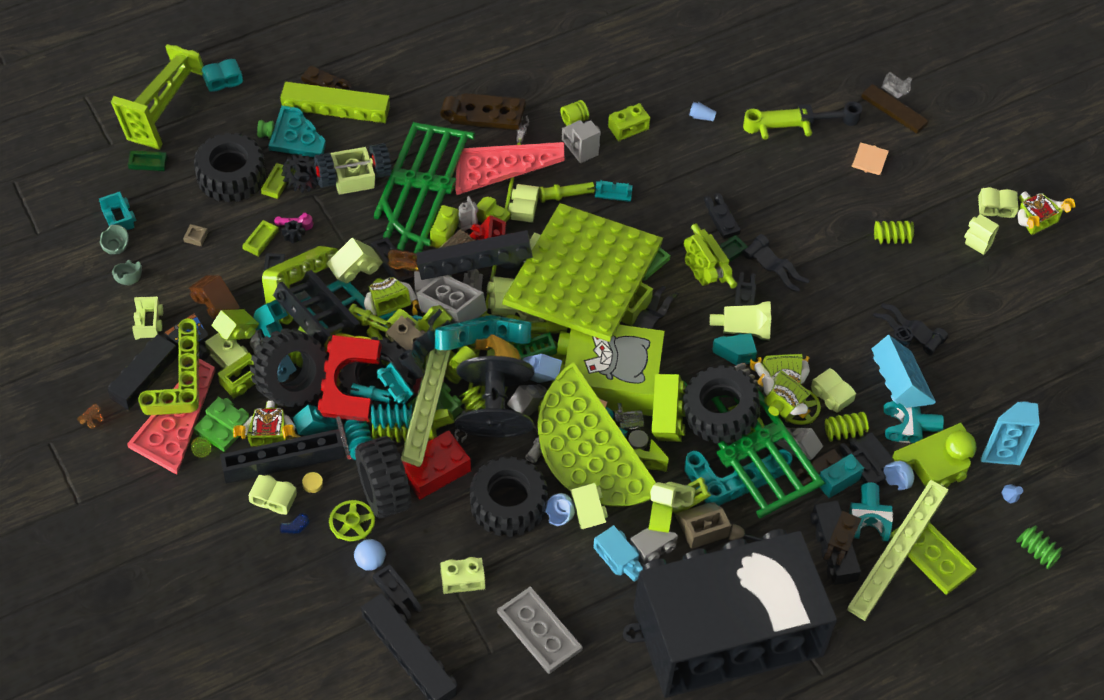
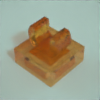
[77,403,104,429]

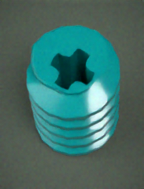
[371,404,412,429]
[344,420,372,460]

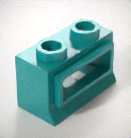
[99,192,136,230]

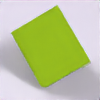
[418,305,453,332]

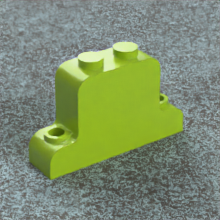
[892,423,971,488]

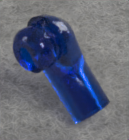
[280,513,309,534]

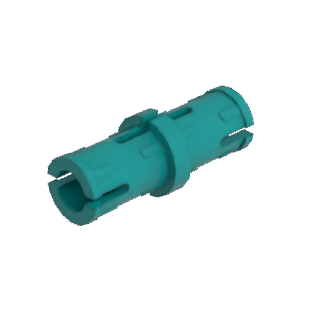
[350,383,392,404]

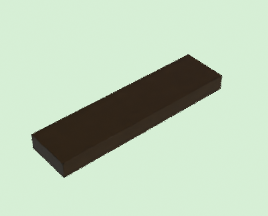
[861,84,928,134]

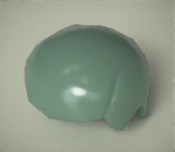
[100,225,129,255]
[112,260,142,286]

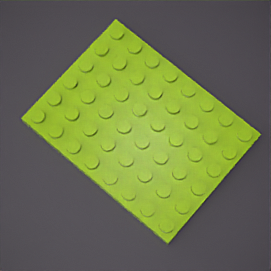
[502,203,663,342]

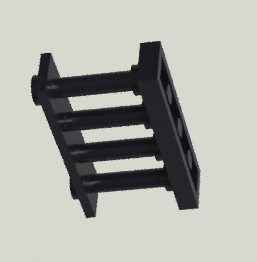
[273,270,360,348]

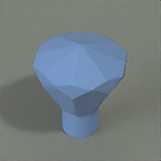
[1002,484,1023,503]

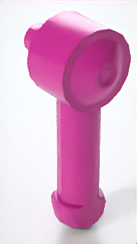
[274,213,313,230]

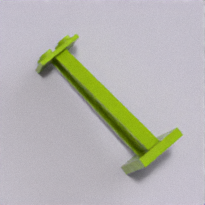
[111,44,204,150]

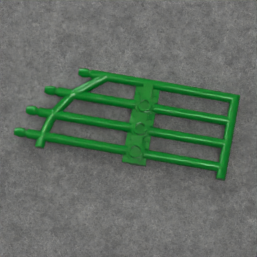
[374,122,475,260]
[682,380,825,518]

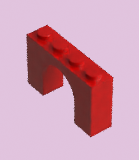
[318,335,382,422]

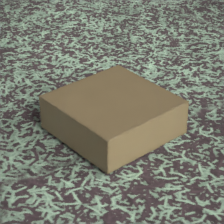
[183,224,208,247]

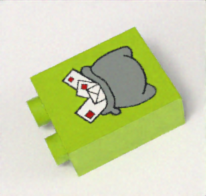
[552,325,664,416]

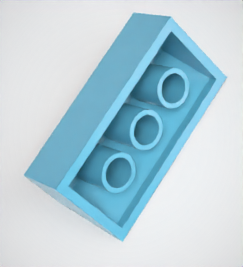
[872,335,936,408]
[981,402,1039,465]

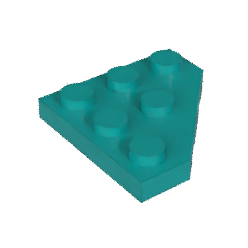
[269,106,326,157]

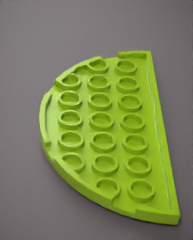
[538,362,656,507]

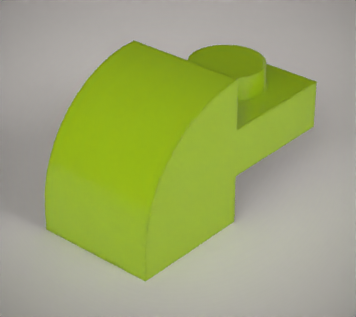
[476,197,511,223]
[649,502,673,533]

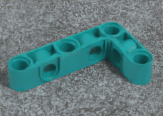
[435,315,531,350]
[684,449,792,506]

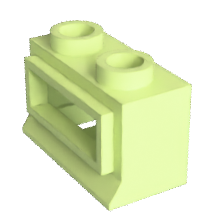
[132,297,163,340]

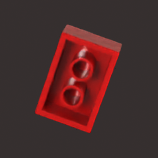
[401,430,471,499]

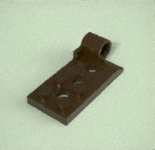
[440,93,526,130]

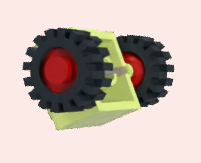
[314,143,391,195]

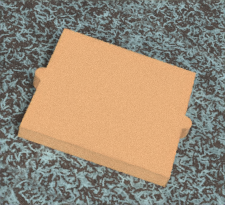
[852,143,888,175]

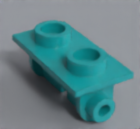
[595,180,633,202]
[377,362,414,405]

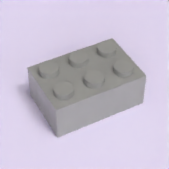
[416,275,487,325]

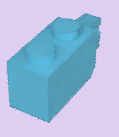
[593,526,643,581]

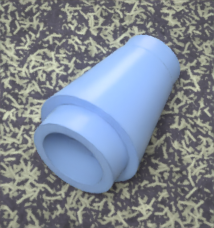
[689,102,716,121]

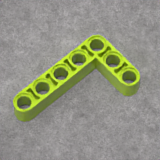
[262,246,338,324]
[386,309,476,384]
[138,318,199,415]

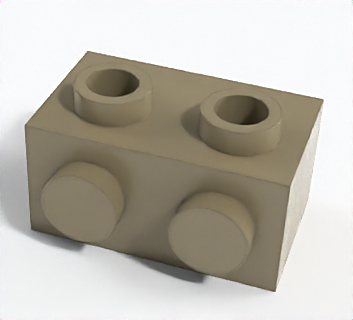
[386,315,426,350]

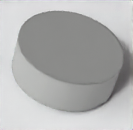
[628,430,648,450]

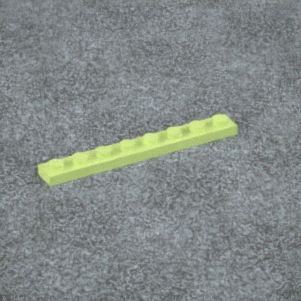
[401,349,451,467]
[847,480,948,621]

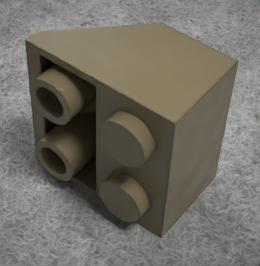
[675,502,731,549]

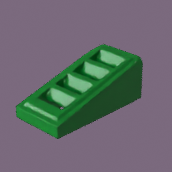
[514,332,557,360]

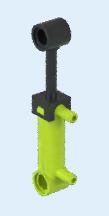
[743,101,862,140]

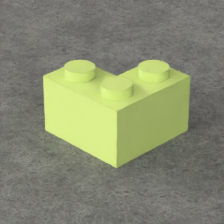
[326,238,383,283]

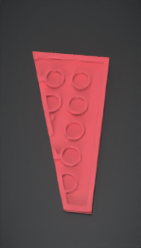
[456,142,565,195]
[128,359,215,474]

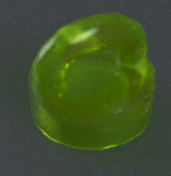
[191,437,212,458]

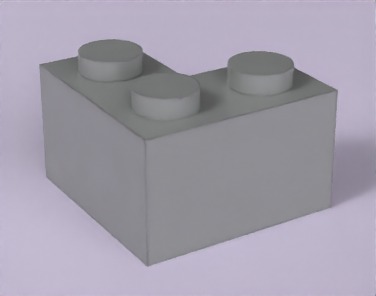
[562,120,601,163]

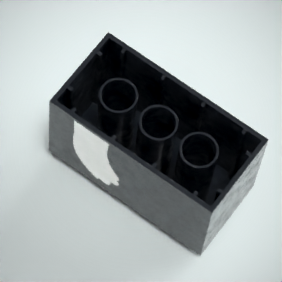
[633,529,837,698]

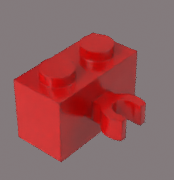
[470,215,506,240]

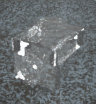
[882,72,912,98]
[614,403,644,429]

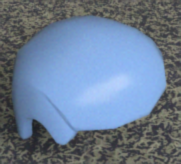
[883,461,914,490]
[545,493,575,526]
[354,539,386,570]

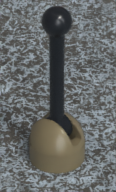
[729,524,762,541]

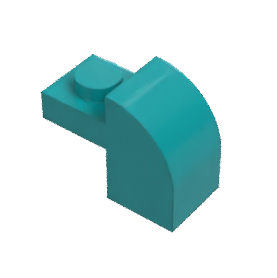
[254,300,288,338]

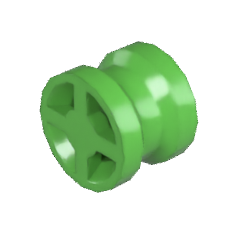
[257,120,275,139]

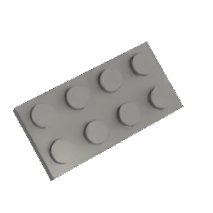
[497,586,582,674]

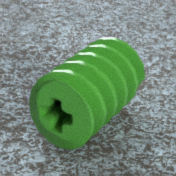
[1016,525,1062,570]

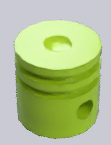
[561,100,589,126]

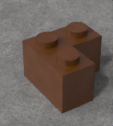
[189,275,240,319]

